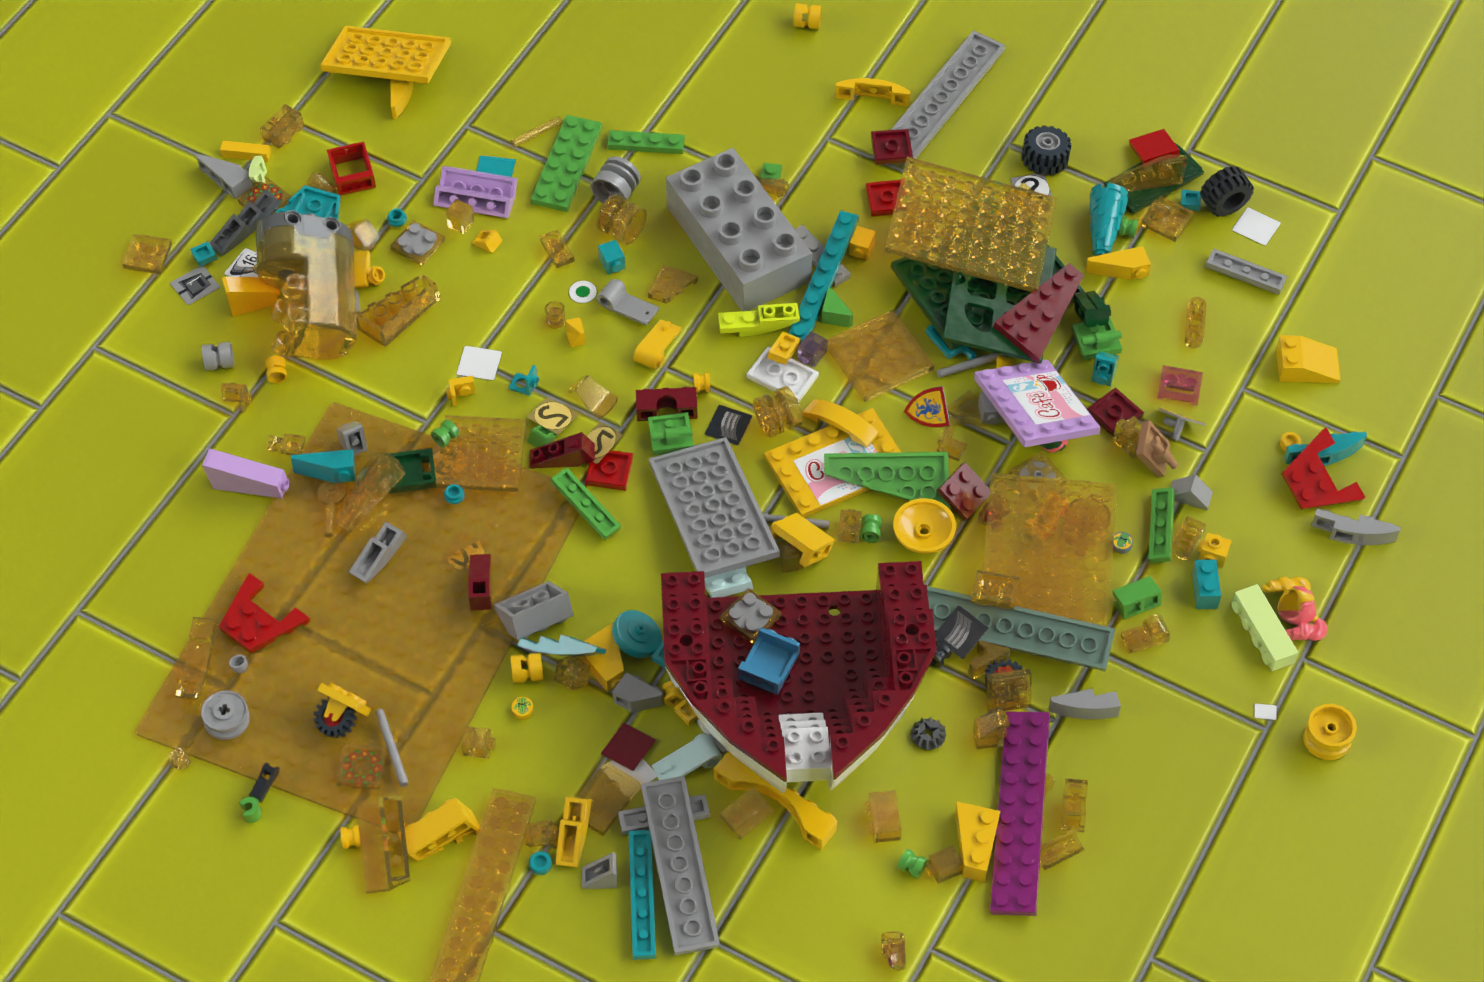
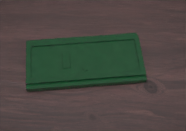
[1104,143,1204,214]

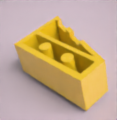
[399,797,482,861]
[955,801,1000,882]

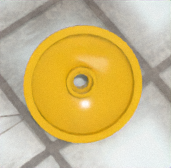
[893,498,956,553]

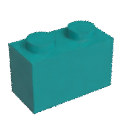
[1192,560,1221,609]

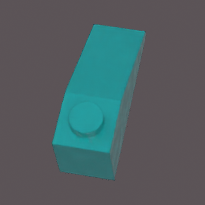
[291,449,356,483]

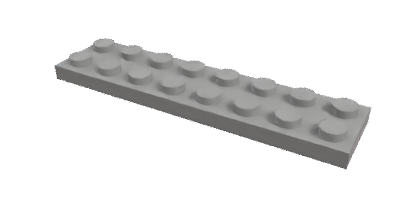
[641,776,720,956]

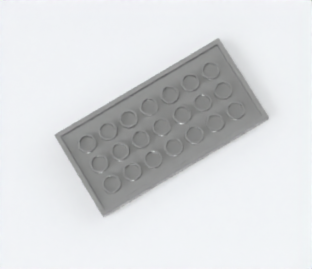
[649,437,780,578]

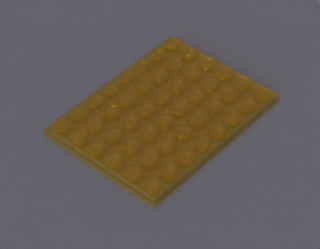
[884,157,1057,292]
[980,473,1117,627]

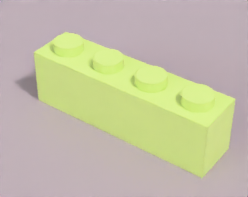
[1231,584,1299,671]

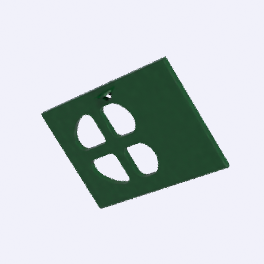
[943,226,1057,364]

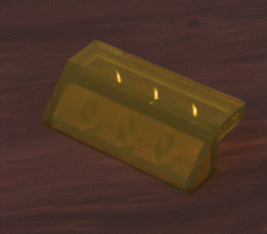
[357,794,411,894]

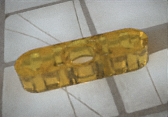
[1184,297,1206,348]

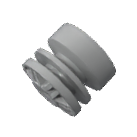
[590,156,641,208]

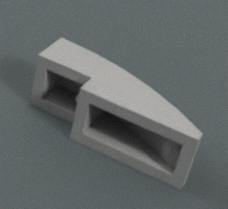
[349,522,407,583]
[1048,688,1121,719]

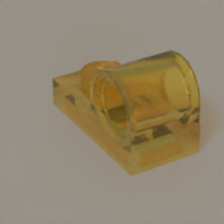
[1121,614,1170,654]

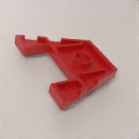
[1281,427,1366,510]
[219,573,310,654]

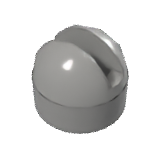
[229,655,248,674]

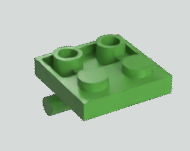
[1071,317,1122,360]
[648,412,694,455]

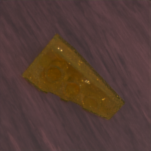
[1109,154,1188,191]

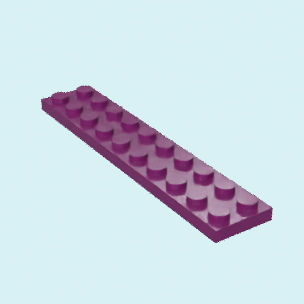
[990,711,1050,916]

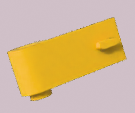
[633,319,682,370]

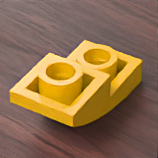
[347,250,370,289]

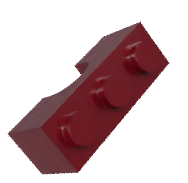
[636,387,698,421]

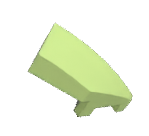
[249,156,267,183]

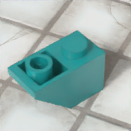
[1091,351,1119,386]

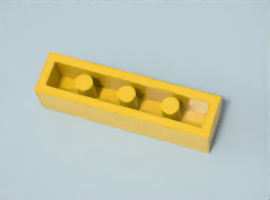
[220,141,271,162]

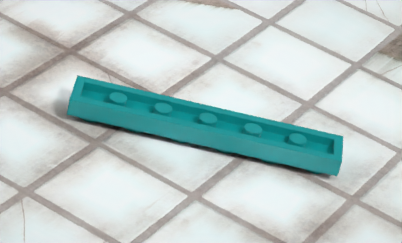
[629,830,656,960]

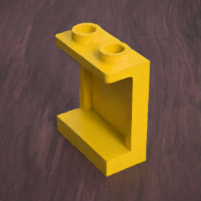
[769,513,835,567]

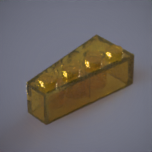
[353,274,440,347]

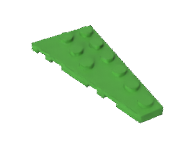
[824,452,950,509]

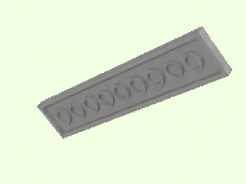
[891,30,1005,169]

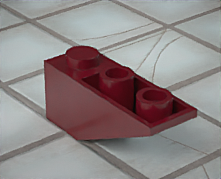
[530,432,595,468]
[468,554,492,611]

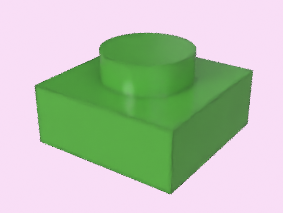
[761,163,782,184]

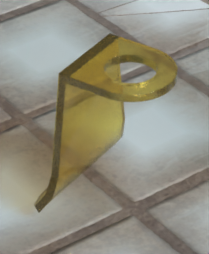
[568,375,618,419]

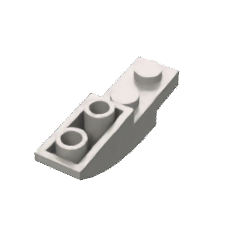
[1311,508,1401,545]

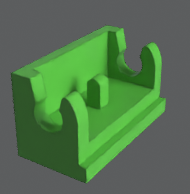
[1113,576,1162,620]

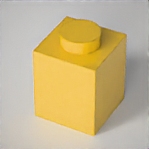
[849,226,876,260]

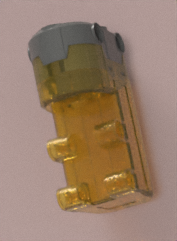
[256,210,357,360]

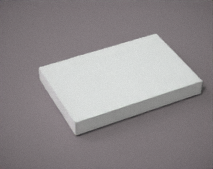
[747,347,819,404]

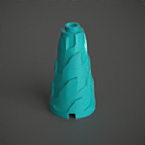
[1090,183,1129,256]

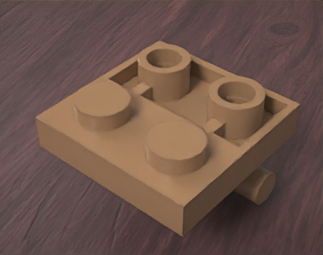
[1136,420,1178,478]

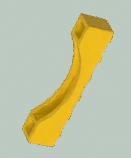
[714,751,837,850]

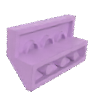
[433,166,518,218]

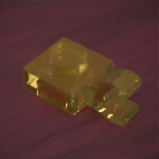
[267,433,305,455]

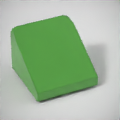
[528,425,558,447]

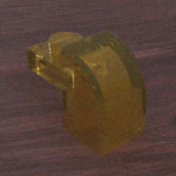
[1061,778,1088,833]

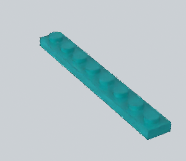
[788,211,859,347]

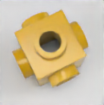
[1197,533,1232,568]

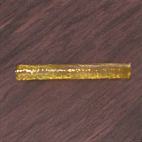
[511,116,562,147]

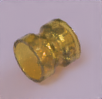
[545,301,566,329]

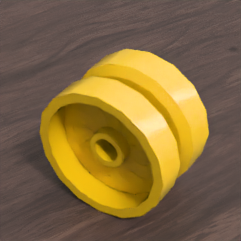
[1303,704,1357,760]

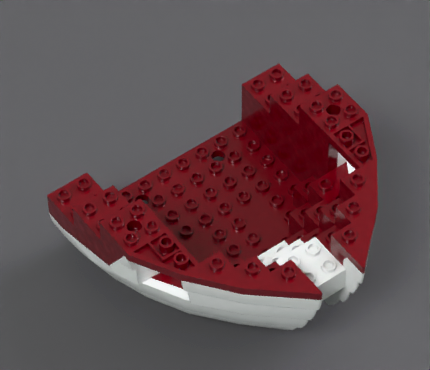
[661,561,937,793]

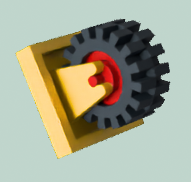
[314,682,371,738]

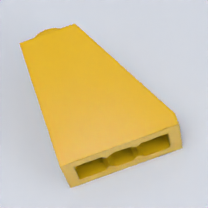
[222,277,280,316]
[578,623,624,692]

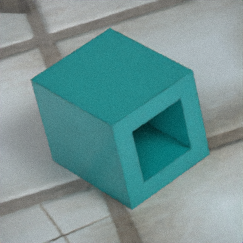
[598,240,626,274]

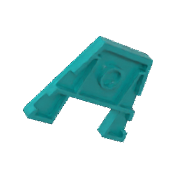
[275,185,341,220]

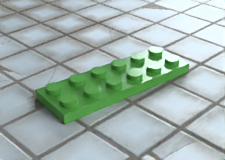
[531,115,602,212]

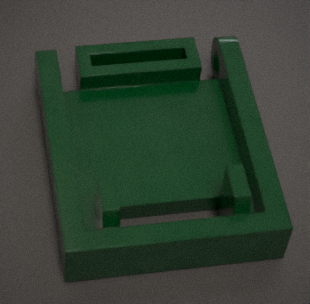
[383,448,437,494]

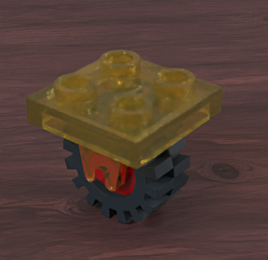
[985,659,1032,713]

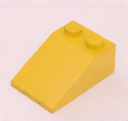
[1276,335,1340,383]

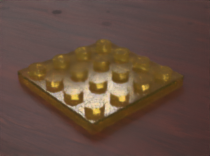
[824,310,934,402]
[435,415,527,492]

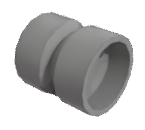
[202,341,234,371]

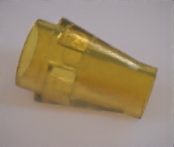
[307,172,337,194]
[759,178,789,197]

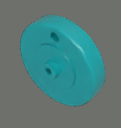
[612,610,662,658]

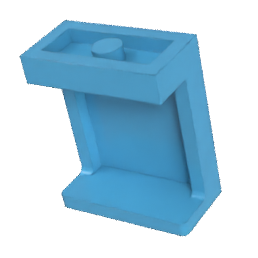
[738,627,800,695]

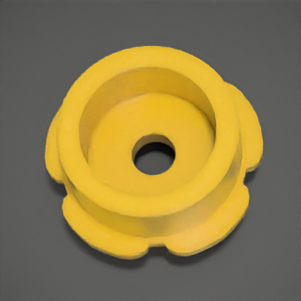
[367,266,385,285]

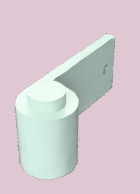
[652,733,723,780]

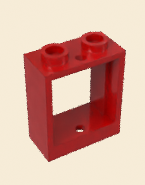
[327,141,376,196]

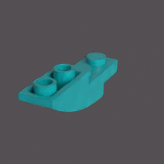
[1284,431,1367,466]

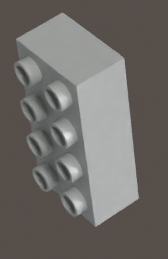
[666,148,812,311]

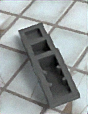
[209,189,281,256]

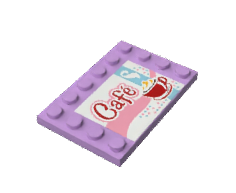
[974,360,1100,447]

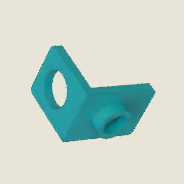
[509,365,539,396]

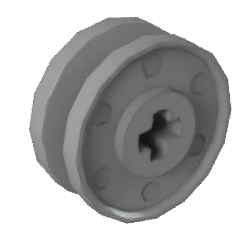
[201,690,250,740]

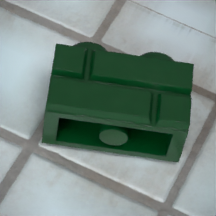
[1073,291,1111,328]

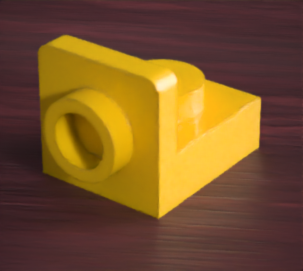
[446,375,475,406]

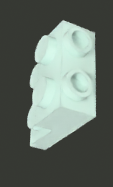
[705,567,753,598]

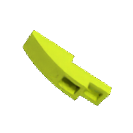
[718,303,800,337]

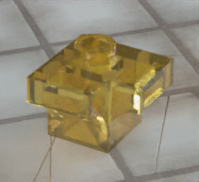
[1113,416,1142,460]

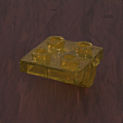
[1141,196,1195,242]

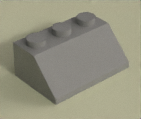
[494,581,574,640]

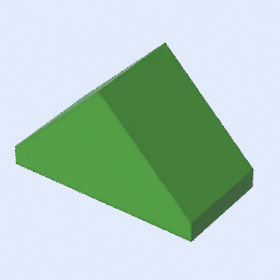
[822,288,853,327]

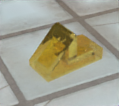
[968,641,1010,679]

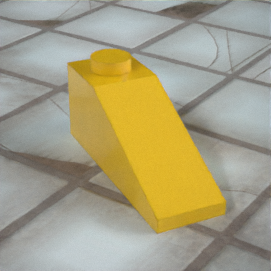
[1085,246,1151,280]

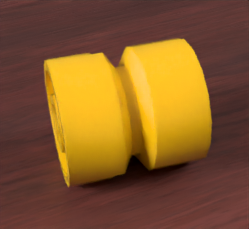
[793,3,822,29]
[511,652,544,684]

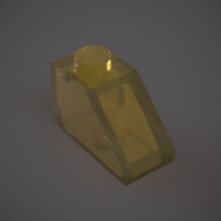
[347,219,380,250]

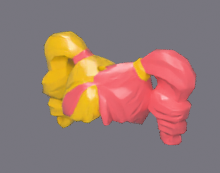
[1262,577,1328,641]

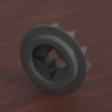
[911,717,946,750]

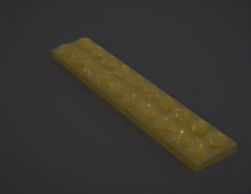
[429,788,536,982]

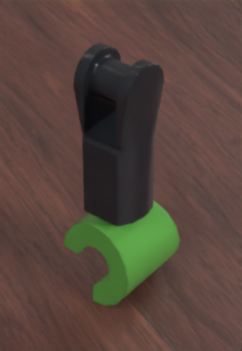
[239,762,280,823]

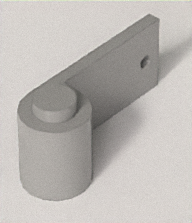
[597,279,659,325]

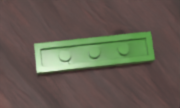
[607,130,685,154]
[550,467,621,541]
[1148,487,1175,564]

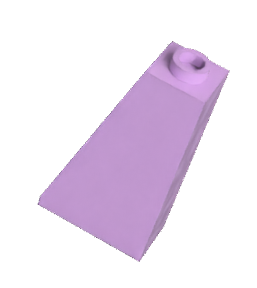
[202,449,289,498]

